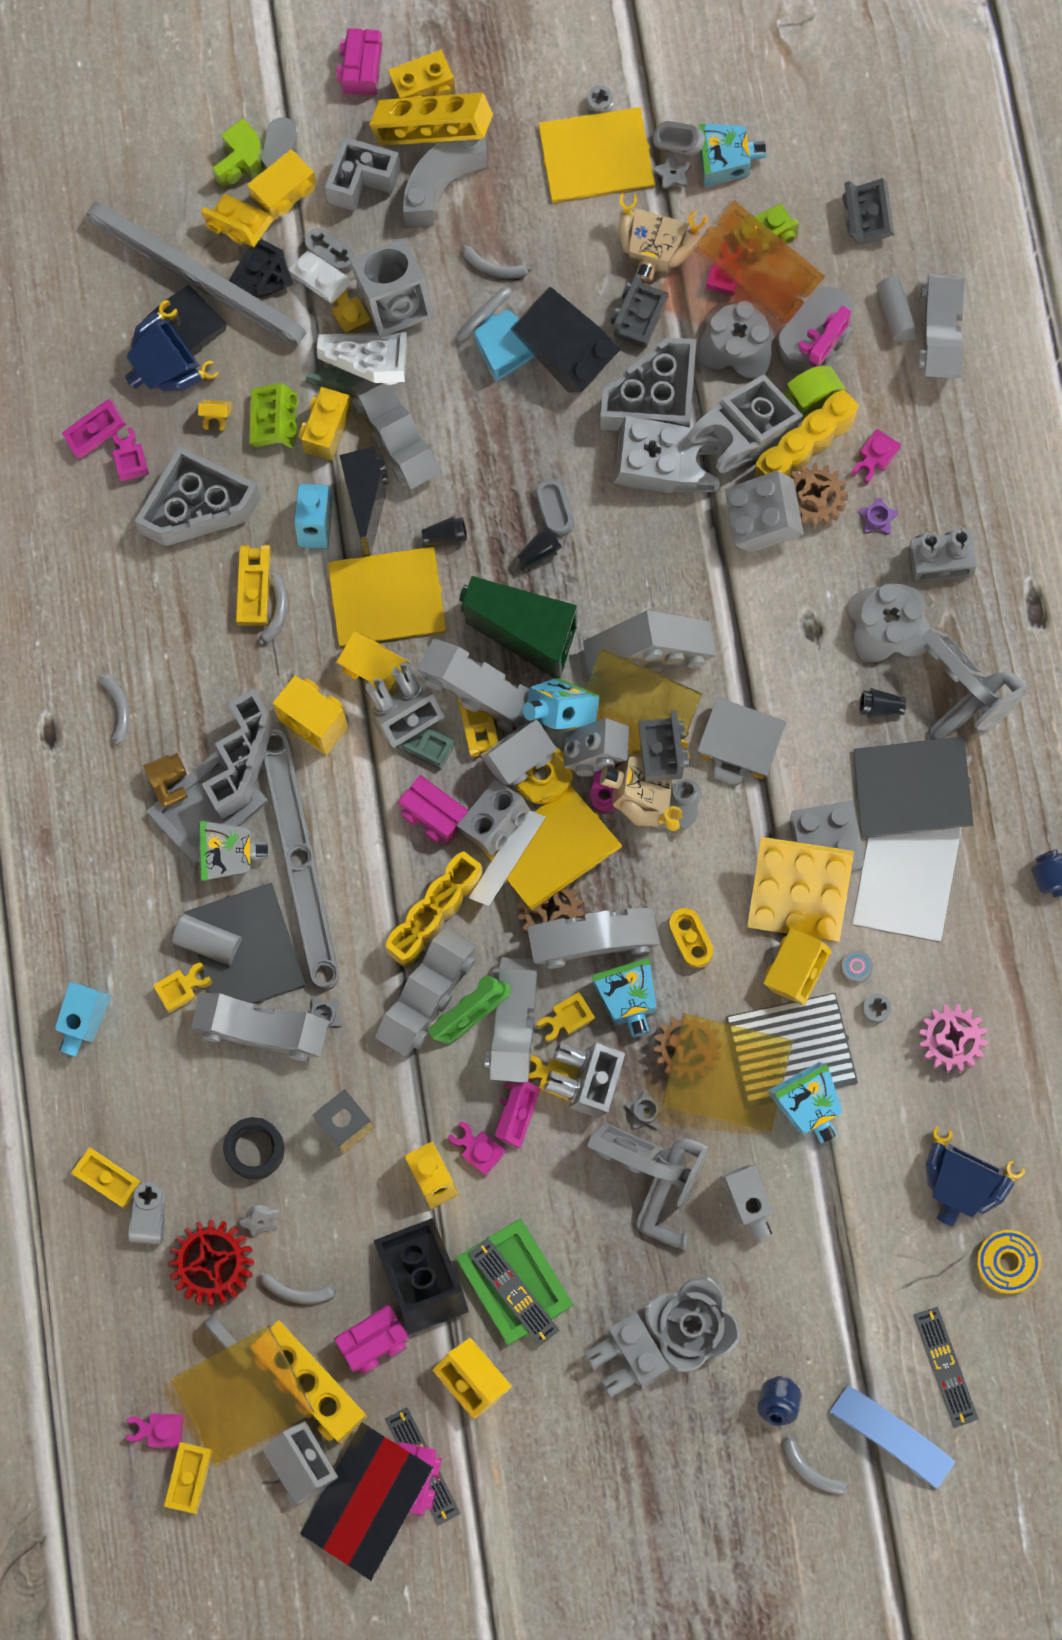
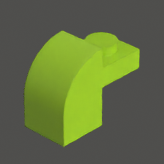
[212,118,263,189]
[783,366,847,419]

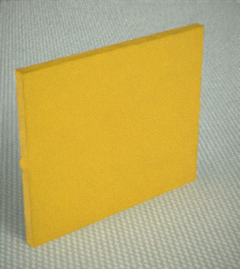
[538,107,655,203]
[328,546,447,648]
[482,786,622,911]

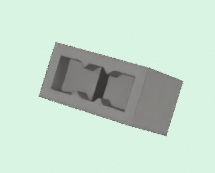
[457,779,530,856]

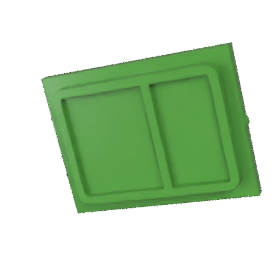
[455,1218,574,1346]

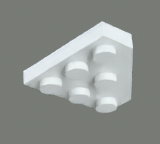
[317,331,407,385]

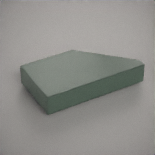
[306,364,365,398]
[396,728,456,770]

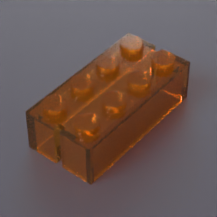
[692,200,825,323]

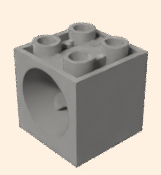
[350,238,434,338]

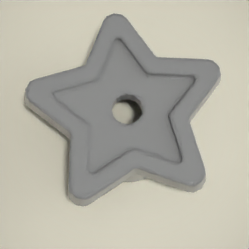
[654,154,691,189]
[309,997,343,1030]
[626,1090,667,1129]
[239,1205,279,1237]

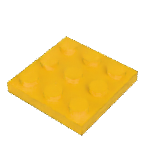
[747,837,854,942]

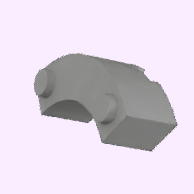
[403,135,488,228]
[919,273,965,378]
[527,908,660,969]
[485,957,539,1082]
[191,993,329,1061]

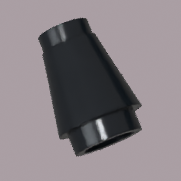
[422,516,467,546]
[517,529,562,570]
[859,688,906,718]

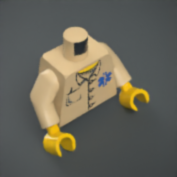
[618,192,708,283]
[600,740,689,831]

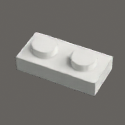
[289,250,351,304]

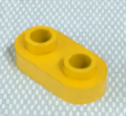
[669,908,713,969]

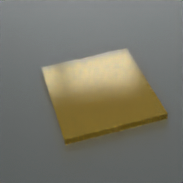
[571,649,703,756]
[662,1013,793,1132]
[170,1325,314,1465]

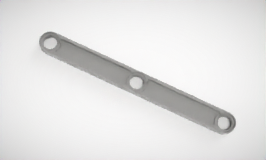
[86,202,306,346]
[264,728,339,990]

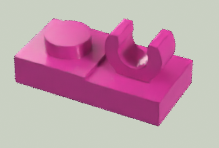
[798,306,852,367]
[62,399,127,459]
[495,1082,541,1148]

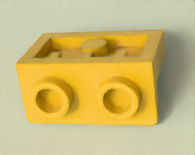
[200,193,273,247]

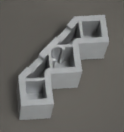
[350,379,442,490]
[417,638,529,734]
[202,688,274,819]
[374,927,476,1056]

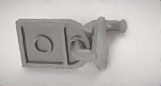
[922,629,1028,766]
[587,1122,709,1251]

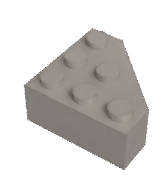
[600,337,696,431]
[135,446,261,546]
[583,610,716,681]

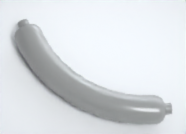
[462,245,530,278]
[457,287,511,341]
[259,573,288,644]
[99,674,130,745]
[260,1272,337,1304]
[783,1435,849,1494]

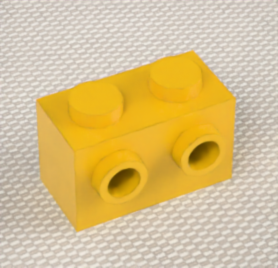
[388,49,456,99]
[247,149,317,221]
[299,387,352,461]
[337,631,411,694]
[763,928,832,1006]
[432,1337,512,1419]

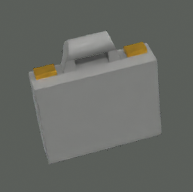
[697,697,786,786]

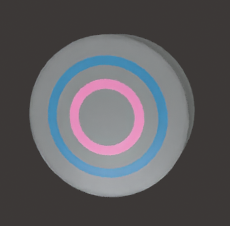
[841,951,873,984]

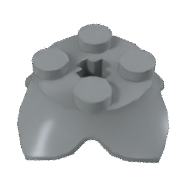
[698,301,779,379]
[848,584,930,662]
[645,1276,740,1372]

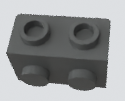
[842,178,895,245]
[611,274,669,348]
[638,711,689,782]

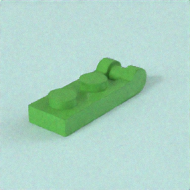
[428,976,511,1045]

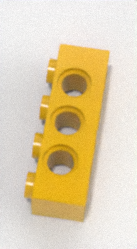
[369,92,493,146]
[250,1320,368,1444]

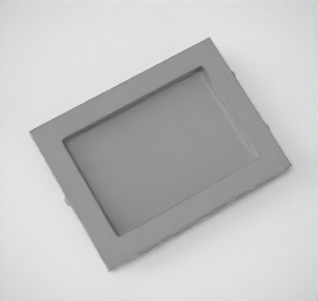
[146,750,268,865]

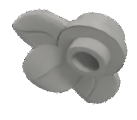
[653,779,702,830]

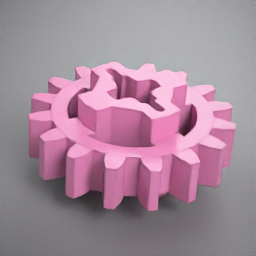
[918,1004,988,1073]

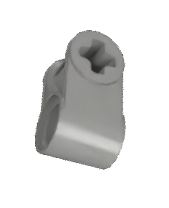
[129,1181,166,1244]

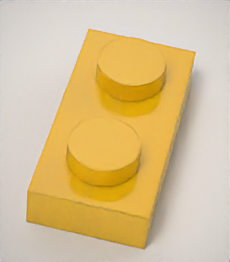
[71,1147,142,1209]
[164,1442,213,1514]

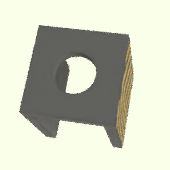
[313,1089,375,1154]

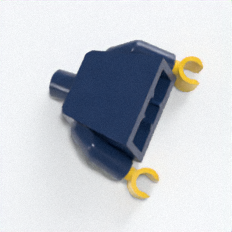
[125,301,219,392]
[925,1126,1025,1226]

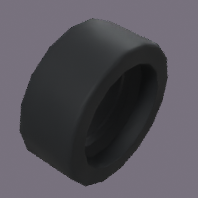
[223,1117,285,1180]

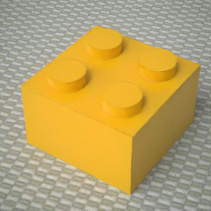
[272,675,349,756]

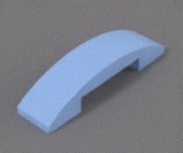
[830,1385,955,1489]

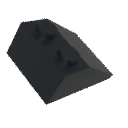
[510,287,620,393]
[339,446,389,556]
[373,1218,469,1335]

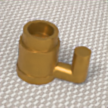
[143,753,188,807]

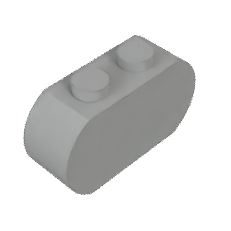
[778,287,854,374]

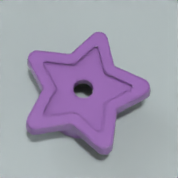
[859,498,898,534]

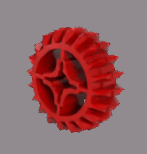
[168,1220,255,1307]

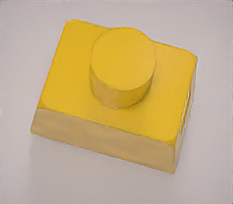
[404,1141,459,1209]

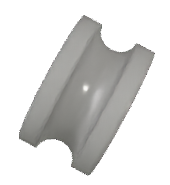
[587,85,613,114]
[862,993,892,1023]

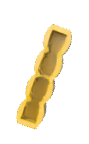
[754,390,859,478]
[385,851,483,968]

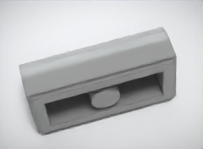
[876,275,916,342]
[172,914,242,967]

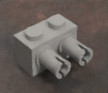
[909,528,976,583]
[365,663,445,748]
[544,1041,625,1118]
[584,1312,670,1398]

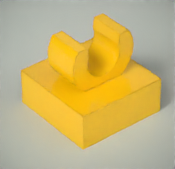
[198,399,232,431]

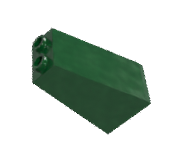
[459,576,578,679]

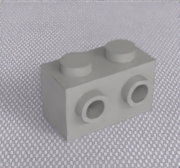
[563,718,629,776]
[480,719,557,786]
[263,1422,338,1505]

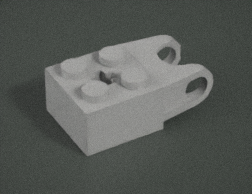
[688,374,803,473]
[613,416,722,494]

